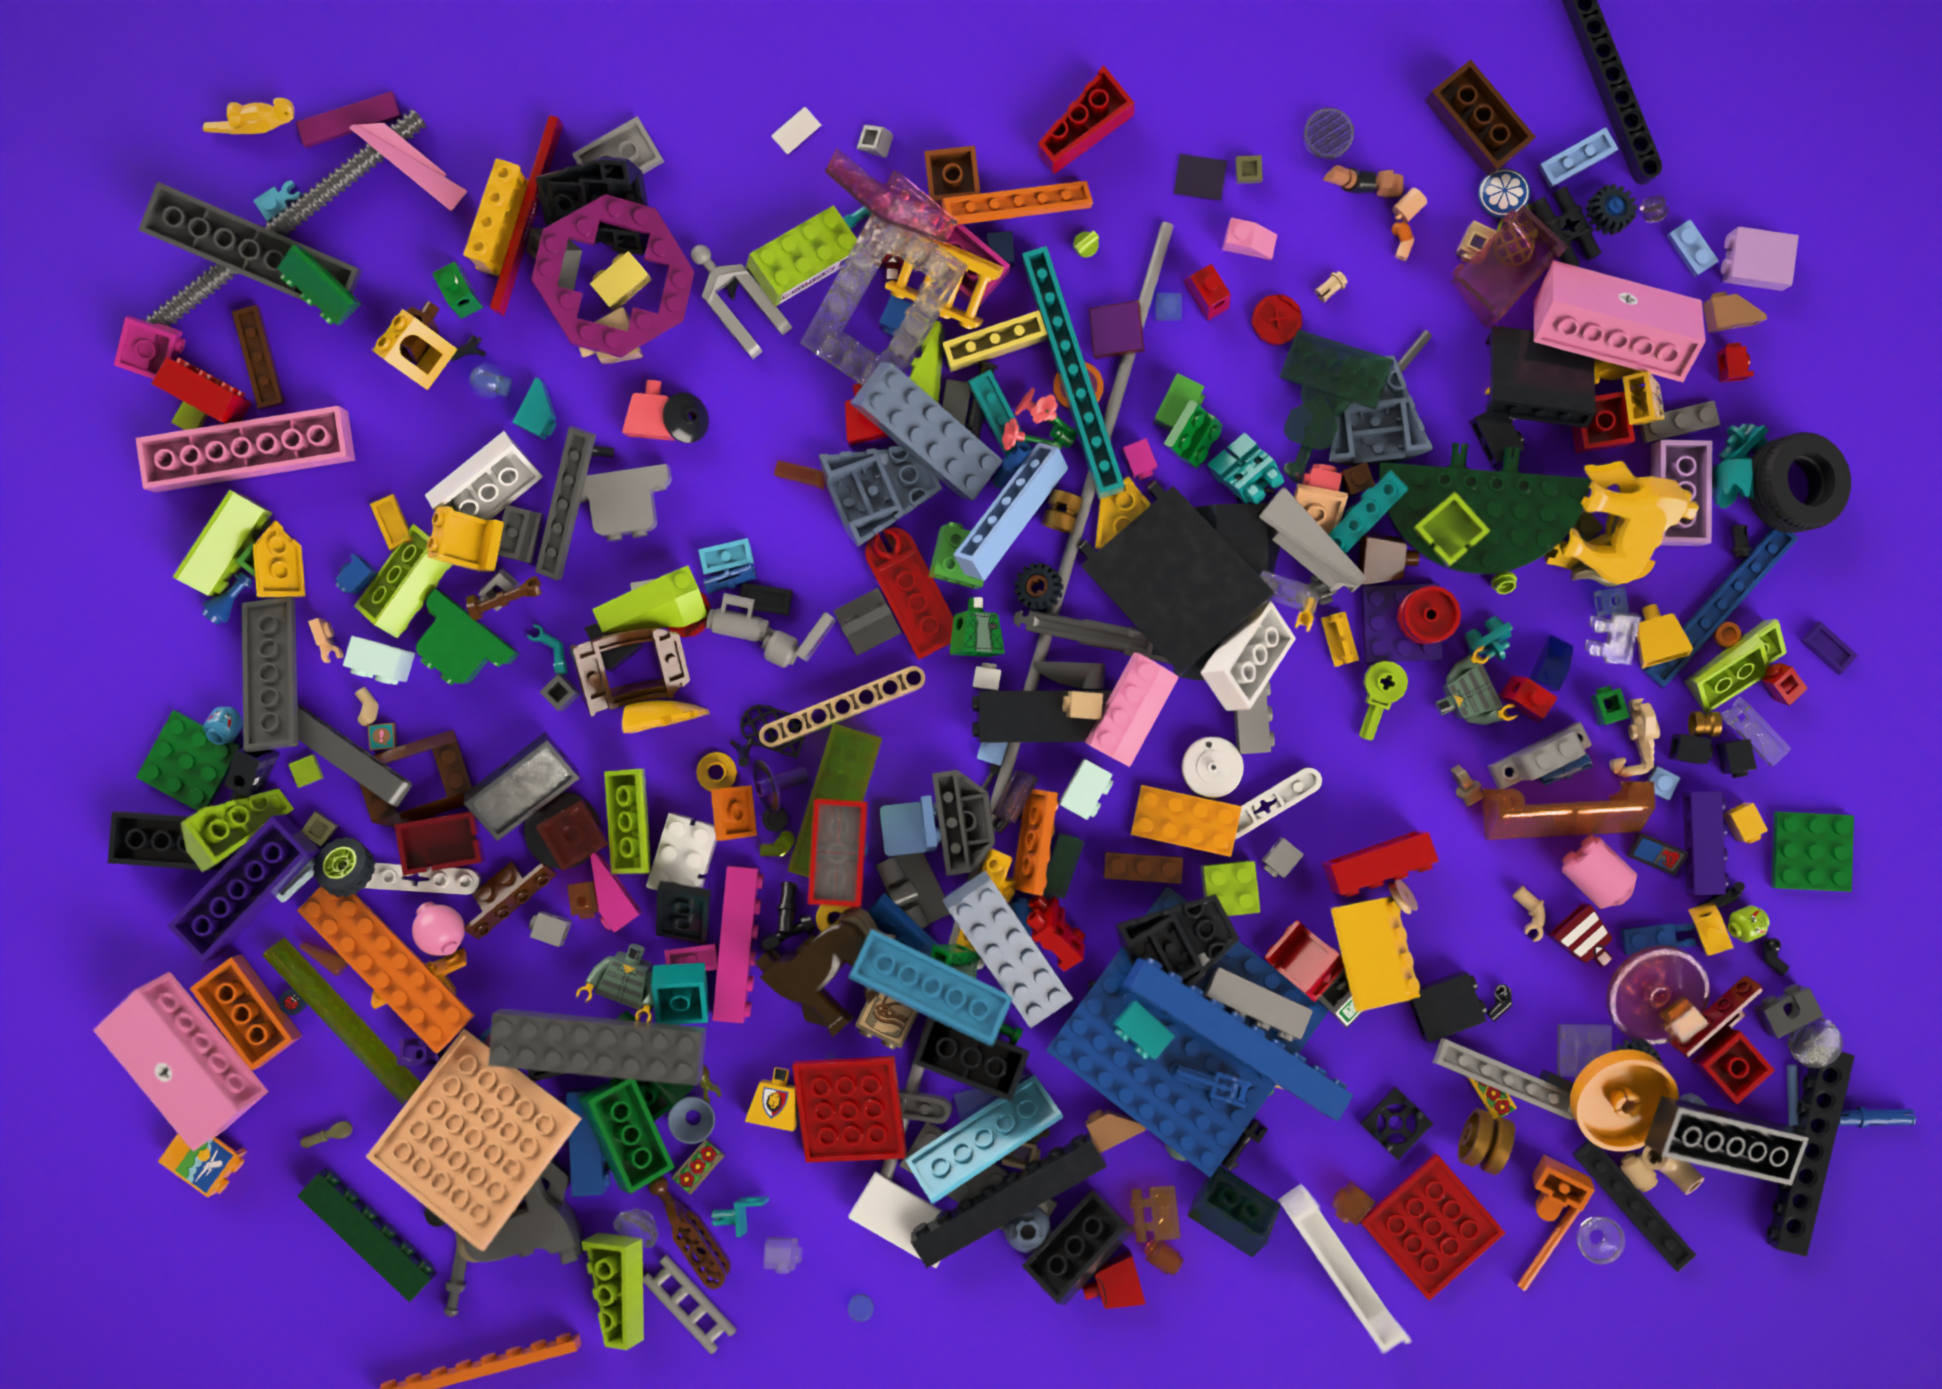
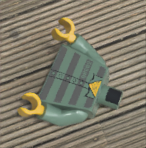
[1435,646,1518,725]
[576,944,654,1023]

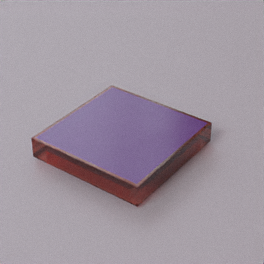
[1089,300,1145,359]

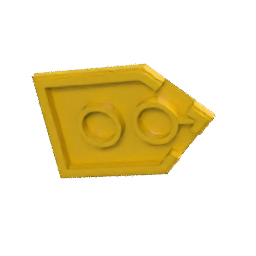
[1095,476,1151,550]
[253,520,306,597]

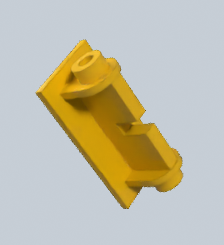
[1321,612,1359,667]

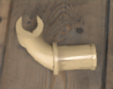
[1512,885,1546,942]

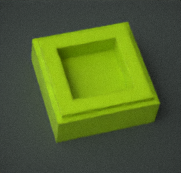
[171,401,208,430]
[289,755,324,788]

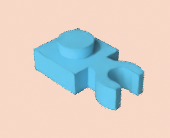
[253,181,303,222]

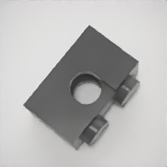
[1754,984,1824,1038]

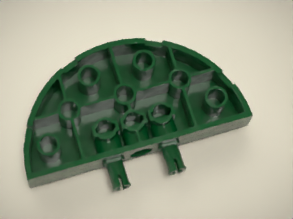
[1379,443,1591,575]

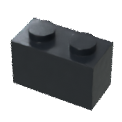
[1469,412,1525,466]

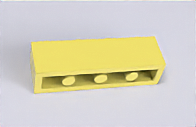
[942,310,1048,372]

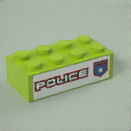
[746,205,862,307]

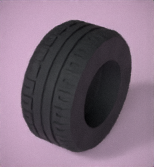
[1748,432,1851,533]

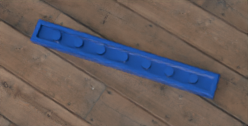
[1643,528,1799,688]

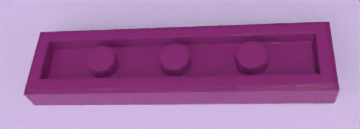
[296,91,402,148]

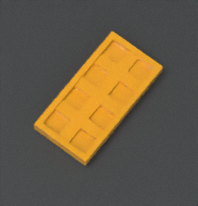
[1131,785,1242,857]

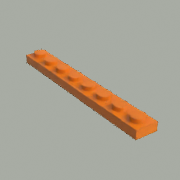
[379,1333,582,1389]

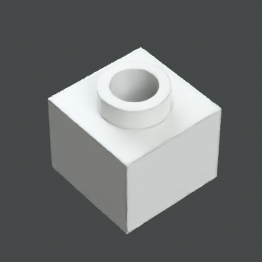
[973,663,1001,691]

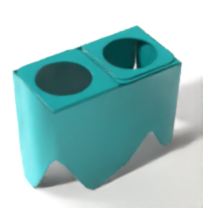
[1712,458,1753,509]

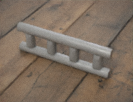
[643,1255,737,1355]

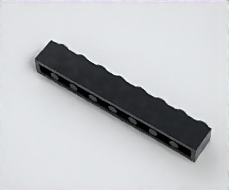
[911,1132,1107,1269]

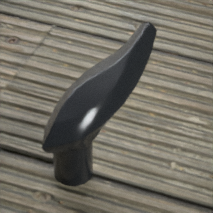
[1698,882,1745,907]

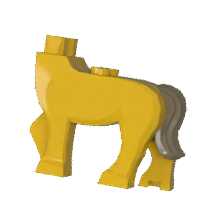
[1543,461,1699,587]

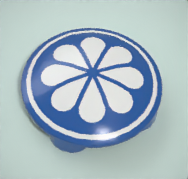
[1478,168,1530,218]

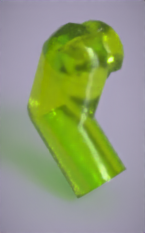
[760,830,795,856]

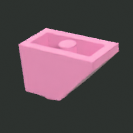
[1222,218,1277,260]

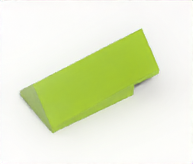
[1684,619,1787,714]

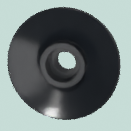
[663,392,709,443]

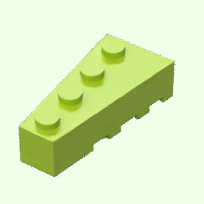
[581,1232,644,1350]

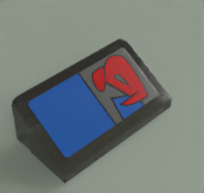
[1627,833,1688,876]

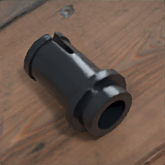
[1730,525,1752,558]

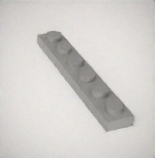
[1433,1038,1573,1120]

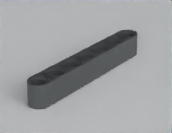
[298,704,412,807]

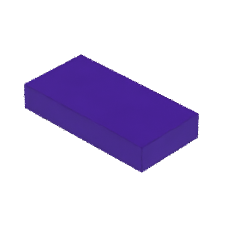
[1800,621,1858,674]

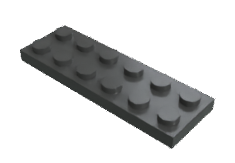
[242,596,298,752]

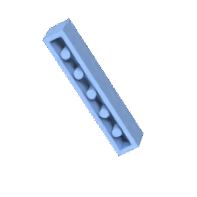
[954,442,1068,581]

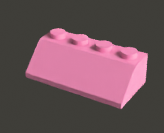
[1085,652,1179,767]

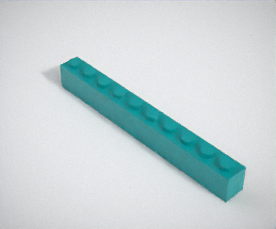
[1022,246,1125,499]

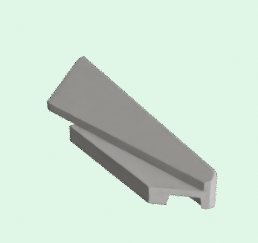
[1259,488,1366,592]

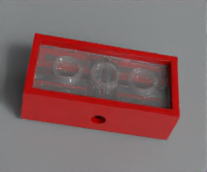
[808,798,868,907]

